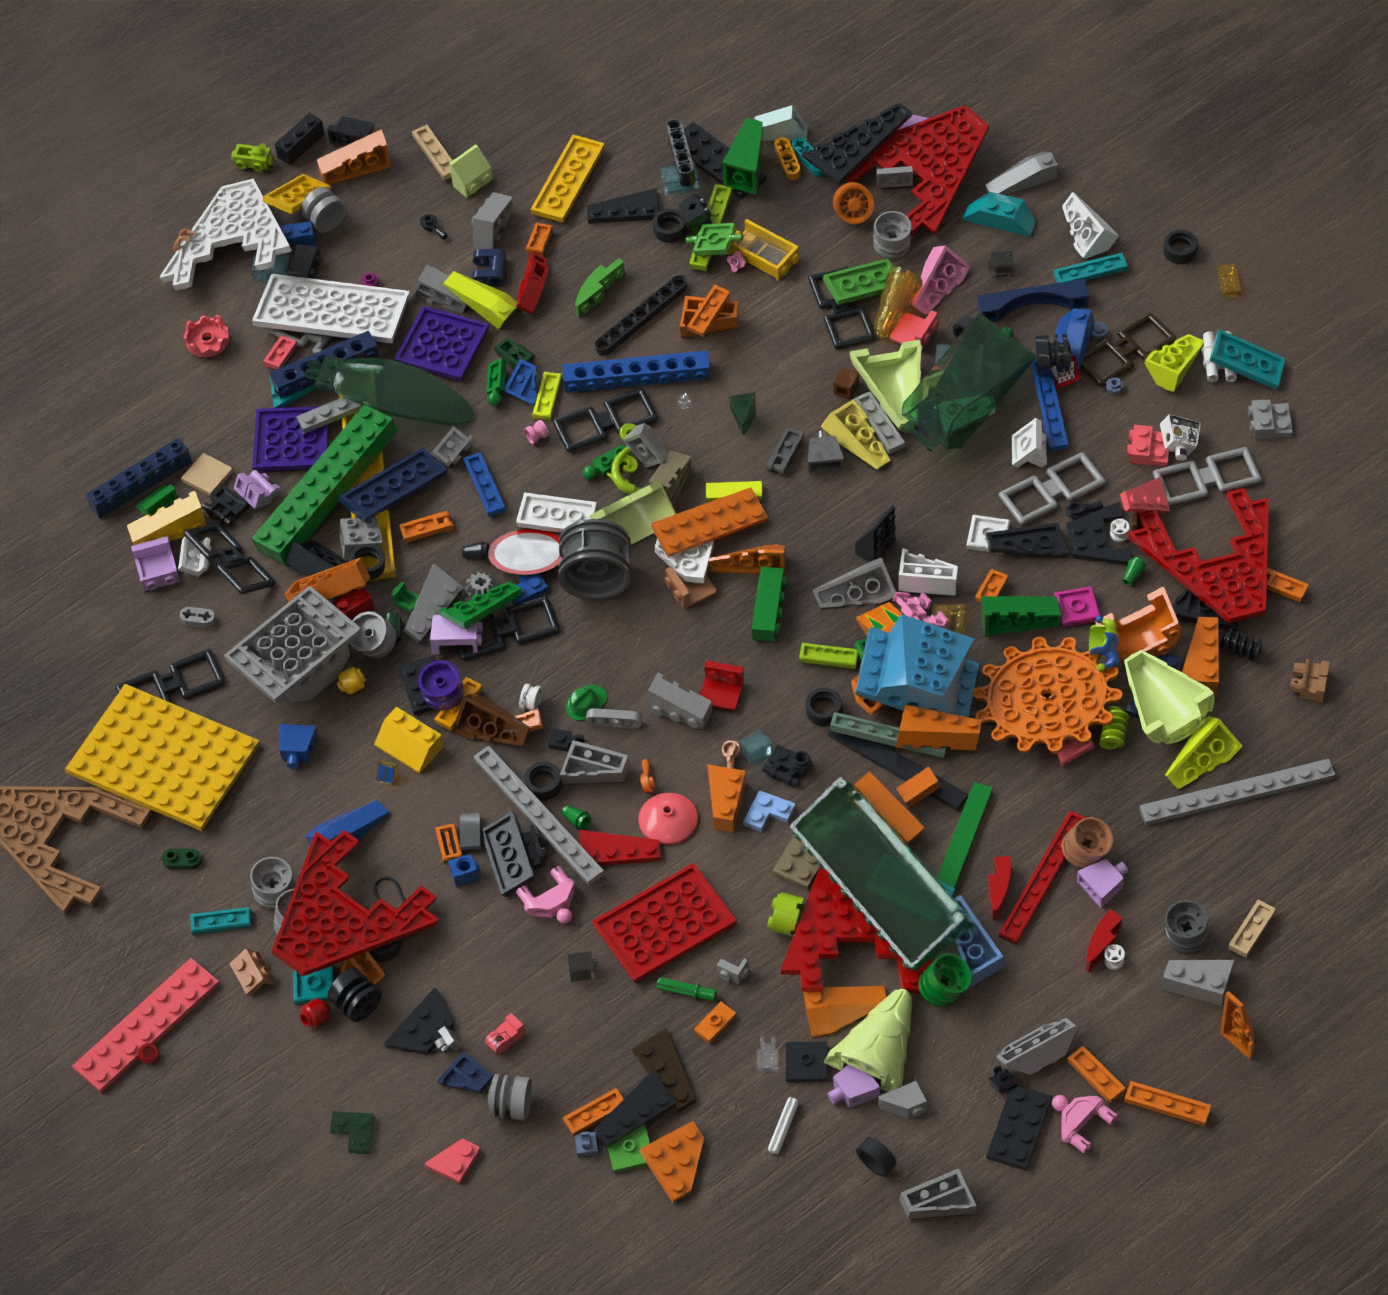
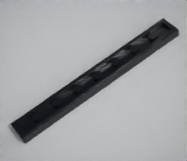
[828,731,968,811]

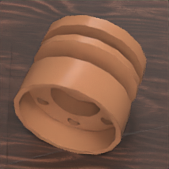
[1061,817,1113,868]

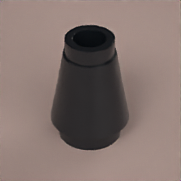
[461,541,490,560]

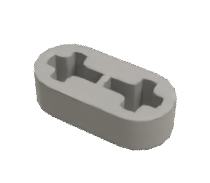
[179,607,216,628]

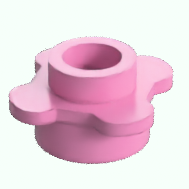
[727,251,746,272]

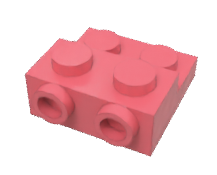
[1127,425,1169,467]

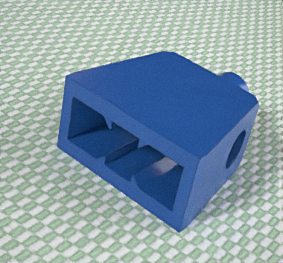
[279,724,318,769]

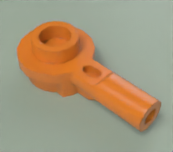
[640,759,656,793]

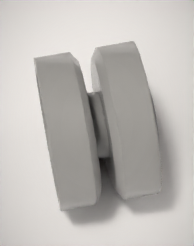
[301,187,346,233]
[350,611,396,659]

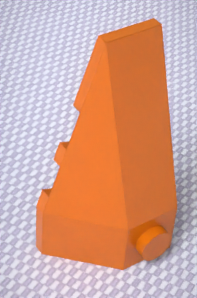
[709,544,786,575]
[1220,991,1254,1060]

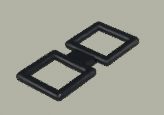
[808,266,875,349]
[552,388,658,452]
[184,523,275,594]
[457,596,560,660]
[115,649,225,703]

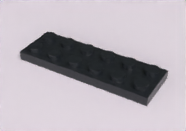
[668,122,767,200]

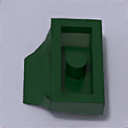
[494,337,534,370]

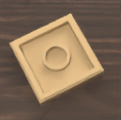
[181,453,233,496]

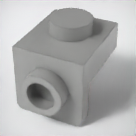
[717,958,750,985]

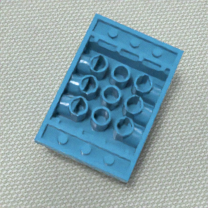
[855,614,979,718]

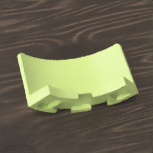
[589,480,676,544]

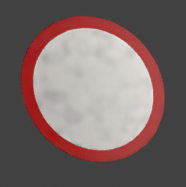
[488,529,561,575]

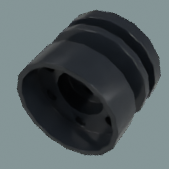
[1035,334,1072,375]
[327,968,382,1023]

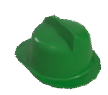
[565,684,607,721]

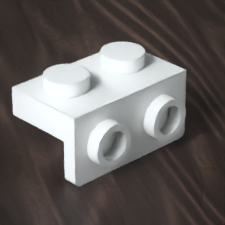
[178,537,211,577]

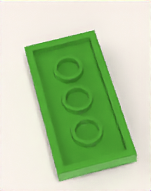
[823,258,903,305]

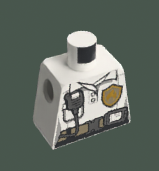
[1160,414,1200,461]

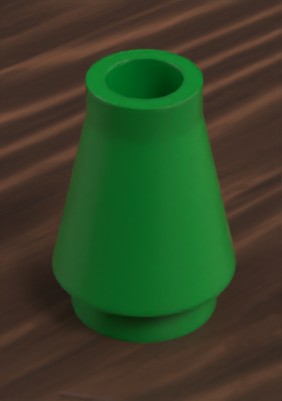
[1122,557,1146,586]
[562,805,591,830]

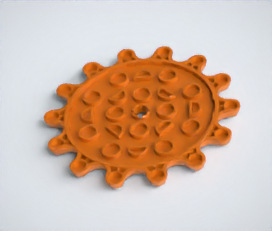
[972,637,1123,754]

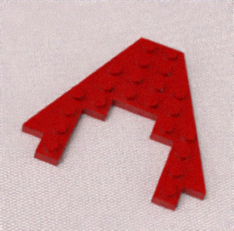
[1128,488,1269,623]

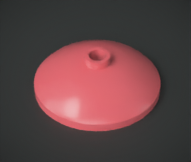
[639,793,698,845]

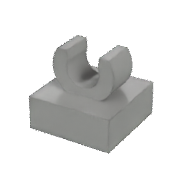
[435,1026,462,1052]

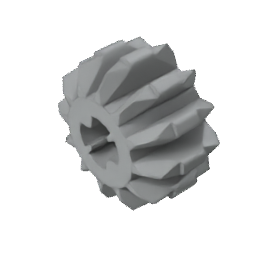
[465,571,498,600]

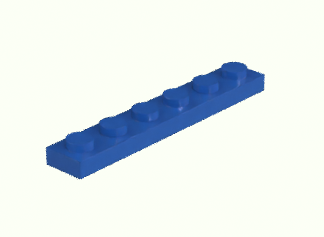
[1030,359,1068,451]

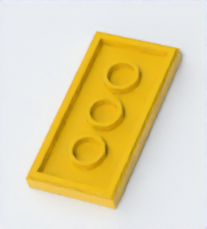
[263,174,332,214]

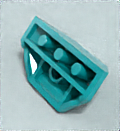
[963,192,1036,237]

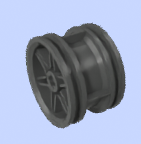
[558,519,631,600]

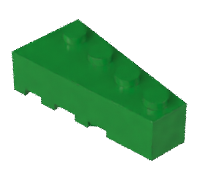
[981,596,1061,637]

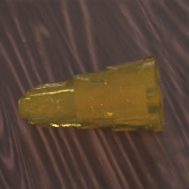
[873,267,923,338]

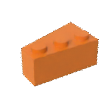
[707,764,747,833]

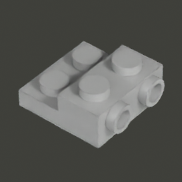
[1248,400,1292,439]

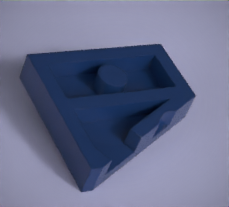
[437,1051,493,1094]

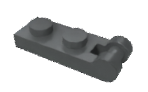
[766,427,804,475]

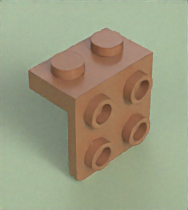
[664,566,716,609]

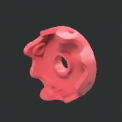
[184,315,230,358]

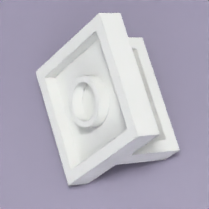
[1012,418,1047,468]

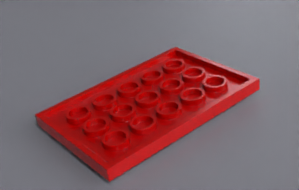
[592,863,737,984]

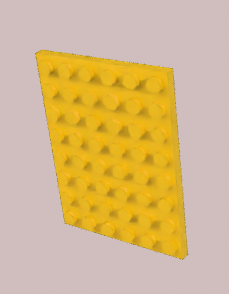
[65,684,260,831]

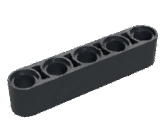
[667,119,695,187]

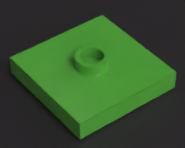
[608,1125,650,1173]

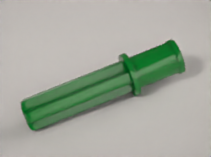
[657,977,717,1002]

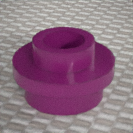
[360,273,378,287]

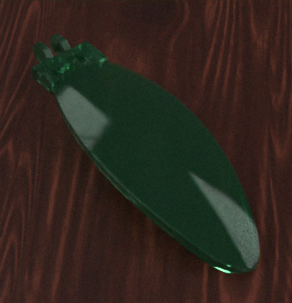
[304,355,475,426]

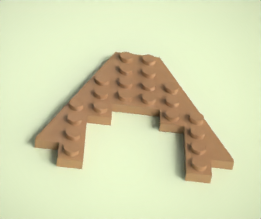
[0,786,152,914]

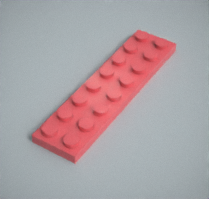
[72,958,220,1093]

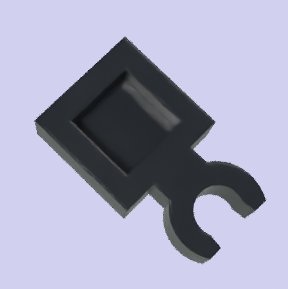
[548,728,585,751]

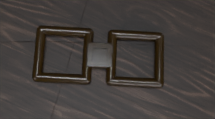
[1080,312,1176,386]

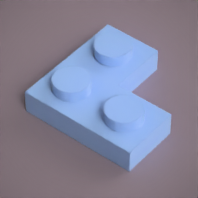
[743,791,796,832]

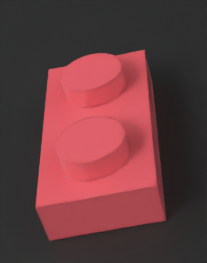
[263,335,298,370]

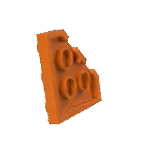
[640,1121,704,1203]

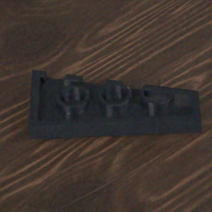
[587,188,658,223]
[985,523,1069,558]
[594,1070,676,1148]

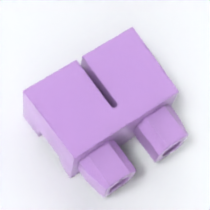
[234,470,280,509]

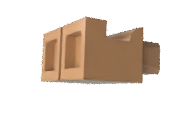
[1290,659,1330,703]

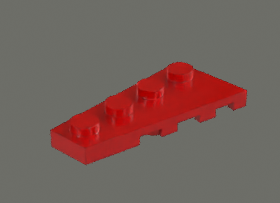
[579,830,661,866]

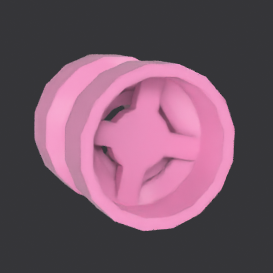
[524,420,549,444]

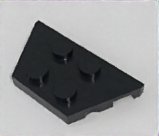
[1172,589,1238,631]
[384,987,454,1055]

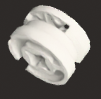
[519,683,542,711]

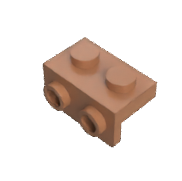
[229,948,274,995]

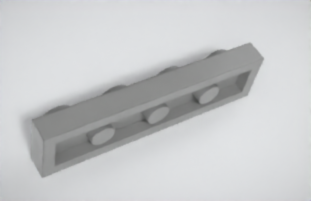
[296,389,372,434]
[854,391,905,454]

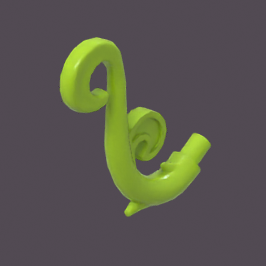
[607,423,641,495]

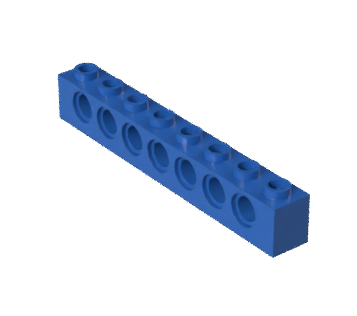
[563,350,710,393]

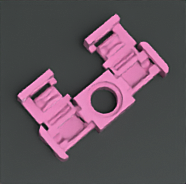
[893,592,949,628]

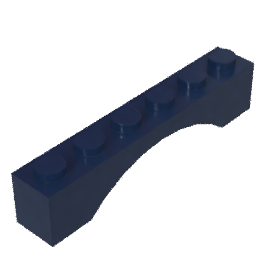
[977,279,1089,323]

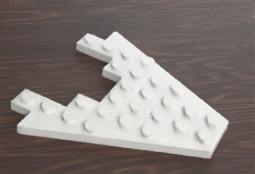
[160,179,291,291]

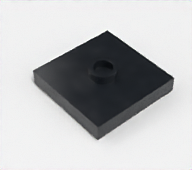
[786,1041,827,1082]

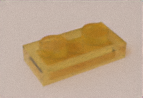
[1217,263,1241,297]

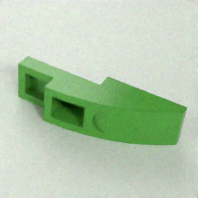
[575,258,625,318]

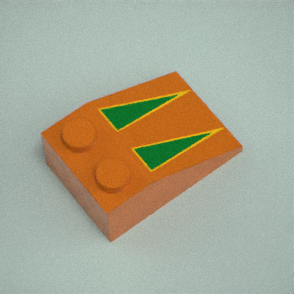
[856,602,902,635]

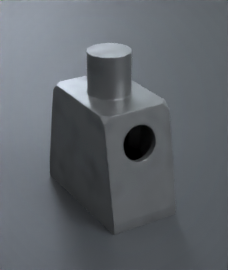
[808,430,844,473]

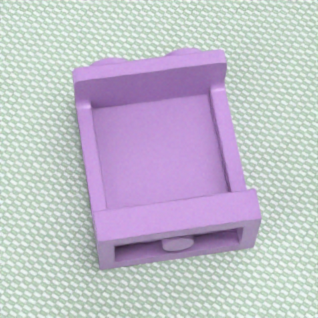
[131,536,180,592]
[430,615,483,654]

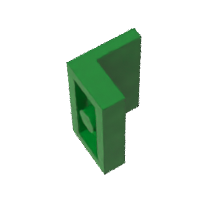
[136,484,178,516]

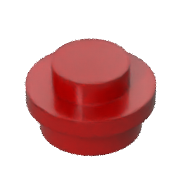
[138,1043,159,1064]

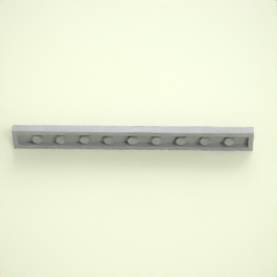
[473,746,605,886]
[1139,759,1335,826]

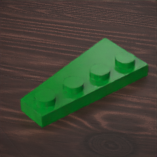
[439,582,522,629]

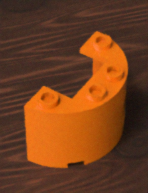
[1095,587,1181,664]

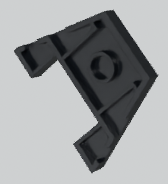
[1066,502,1132,566]

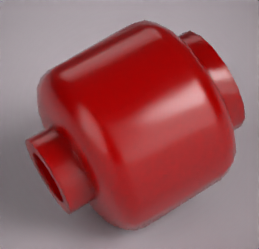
[299,998,330,1029]

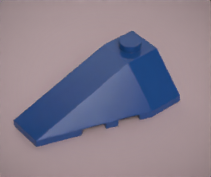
[305,800,390,843]

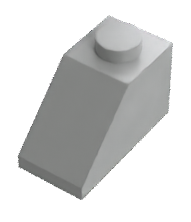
[878,1081,927,1118]

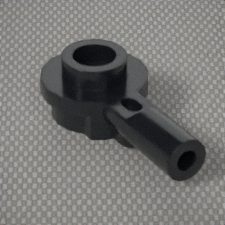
[420,214,448,240]
[1066,501,1103,519]

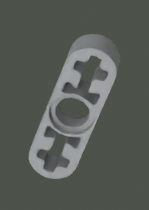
[586,709,643,729]

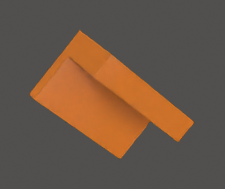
[896,766,941,808]

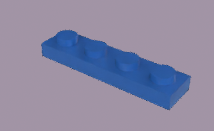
[463,452,506,517]

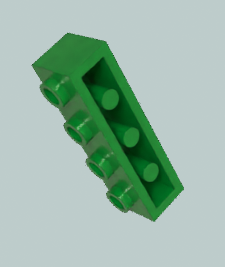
[751,567,787,642]

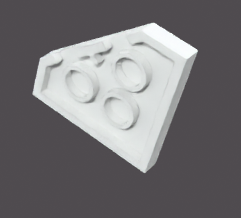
[655,539,714,583]

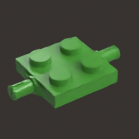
[686,223,744,256]

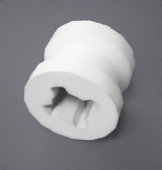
[1110,519,1130,543]
[1104,944,1125,970]

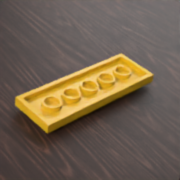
[531,135,605,223]

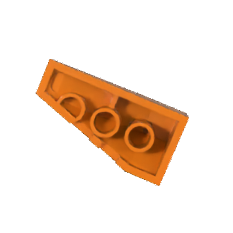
[803,986,886,1038]

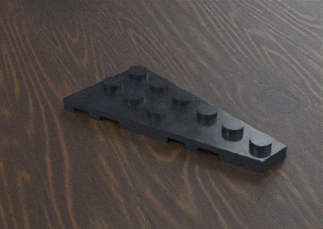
[801,103,912,185]

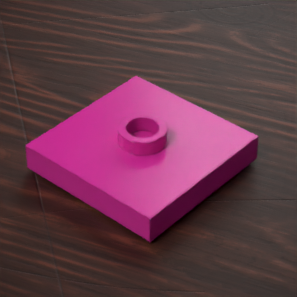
[1054,586,1100,627]

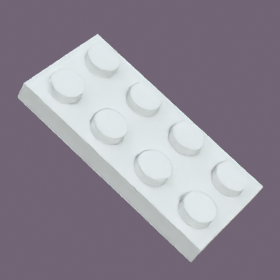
[516,493,597,533]

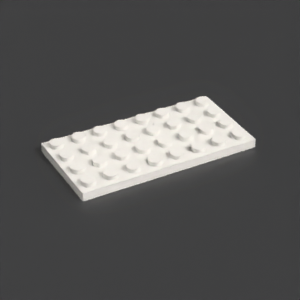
[252,274,410,343]

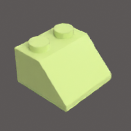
[449,144,493,198]

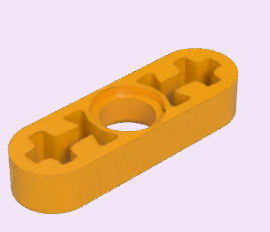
[774,137,801,180]

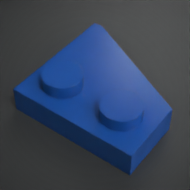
[503,359,538,406]

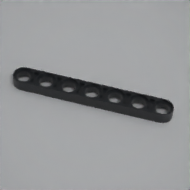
[595,275,688,356]

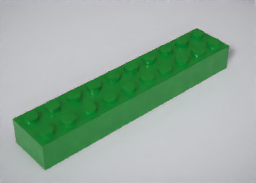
[251,404,398,566]

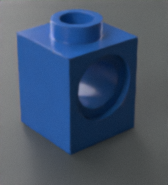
[448,854,480,887]

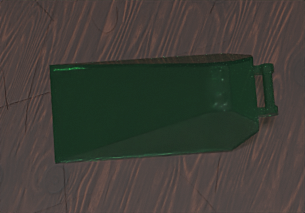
[901,313,1037,452]

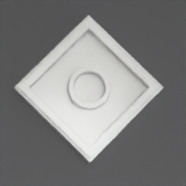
[966,515,1010,554]

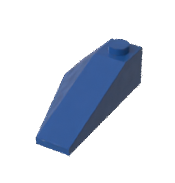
[1055,308,1095,376]

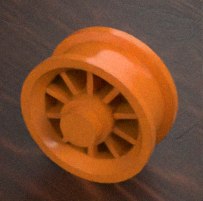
[833,182,874,224]

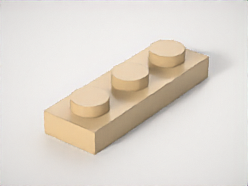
[1228,900,1276,958]

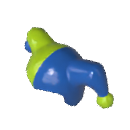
[1089,615,1120,671]

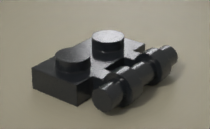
[201,484,250,527]
[762,745,812,787]

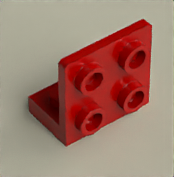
[700,660,745,711]

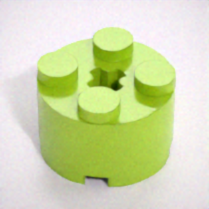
[767,892,805,937]

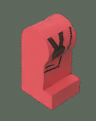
[485,1013,525,1054]

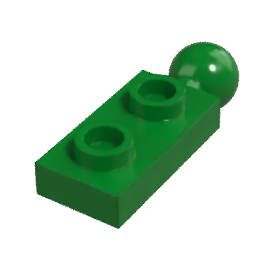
[486,358,507,406]
[582,444,633,480]

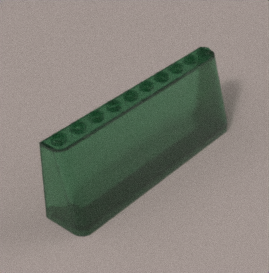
[790,776,975,971]

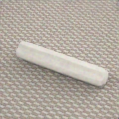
[768,1097,798,1154]

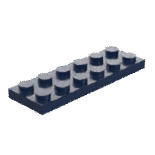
[339,448,448,523]

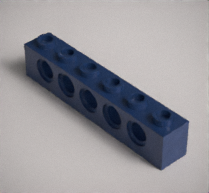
[269,330,380,399]
[86,438,192,519]

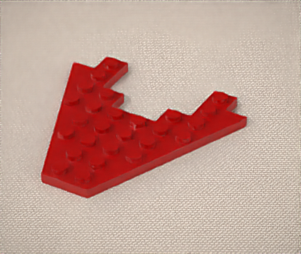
[844,105,989,236]
[272,830,439,977]
[780,855,933,993]

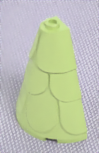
[850,340,922,433]
[1124,650,1215,744]
[824,989,912,1092]

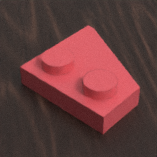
[425,1139,481,1184]

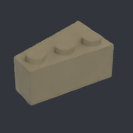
[649,450,692,506]

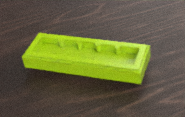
[799,643,859,669]

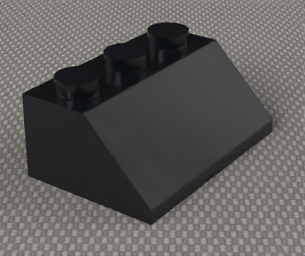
[286,540,349,577]

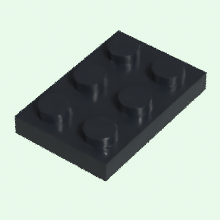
[398,655,436,715]

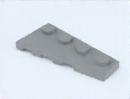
[404,564,463,643]

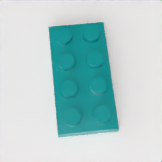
[1209,329,1286,390]

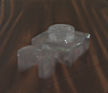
[757,1036,778,1071]

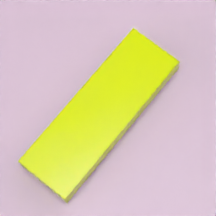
[532,372,562,421]
[706,481,762,502]

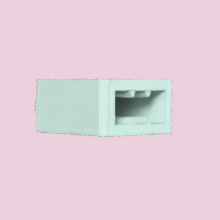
[755,106,808,141]

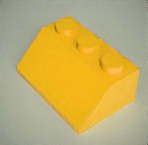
[374,707,444,774]

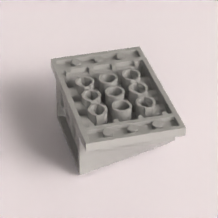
[224,586,362,703]

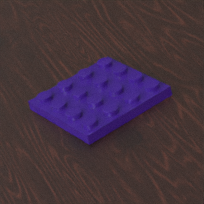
[394,306,490,382]
[252,406,329,471]

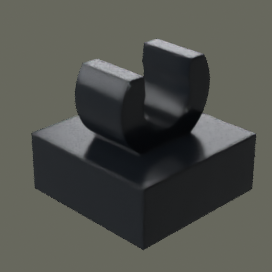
[988,1065,1018,1093]

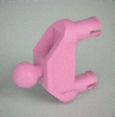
[516,866,576,924]
[1052,1095,1119,1154]

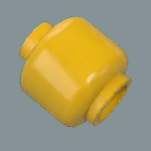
[337,667,366,695]

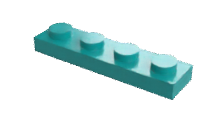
[1053,253,1128,283]

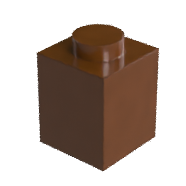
[833,367,859,400]

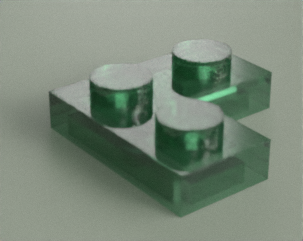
[330,1111,375,1154]

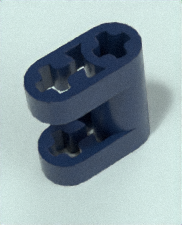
[471,249,506,287]

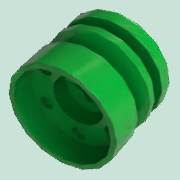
[918,954,972,1007]

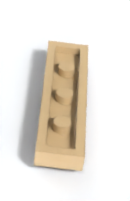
[412,125,453,180]

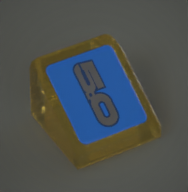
[376,759,399,786]

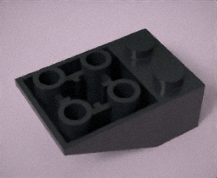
[855,505,896,562]

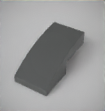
[460,812,481,850]

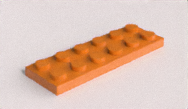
[651,487,768,557]

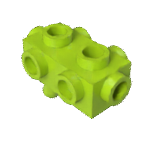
[231,143,274,172]

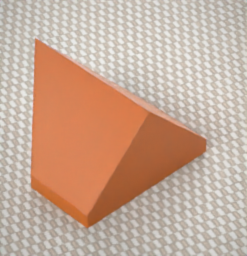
[340,952,386,985]

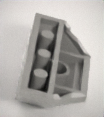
[996,1018,1077,1075]

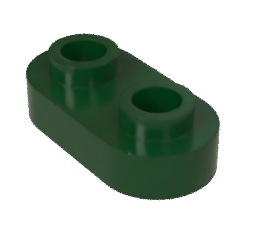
[162,849,202,870]

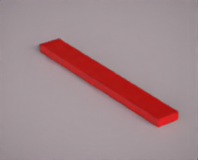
[999,811,1086,945]

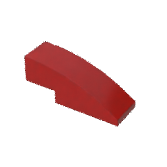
[988,856,1011,920]
[1086,909,1123,972]

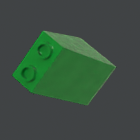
[722,118,764,195]

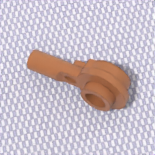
[722,740,741,769]

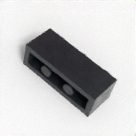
[275,113,325,165]

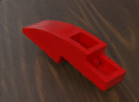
[516,251,549,314]

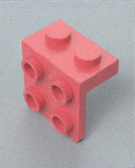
[890,310,939,352]

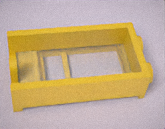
[728,219,800,281]

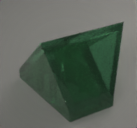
[729,392,756,435]

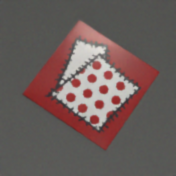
[1051,354,1080,389]

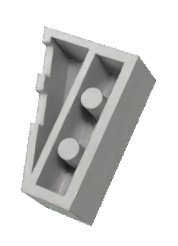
[471,192,513,249]
[412,265,467,313]
[648,673,713,730]
[560,740,631,784]

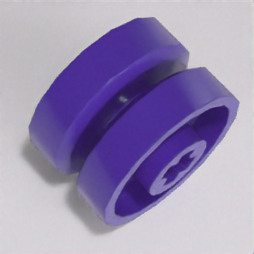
[418,660,464,711]

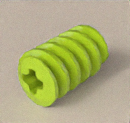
[1099,706,1129,750]

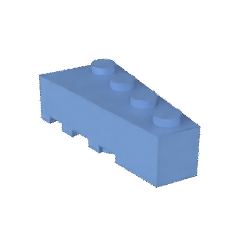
[943,895,1006,987]

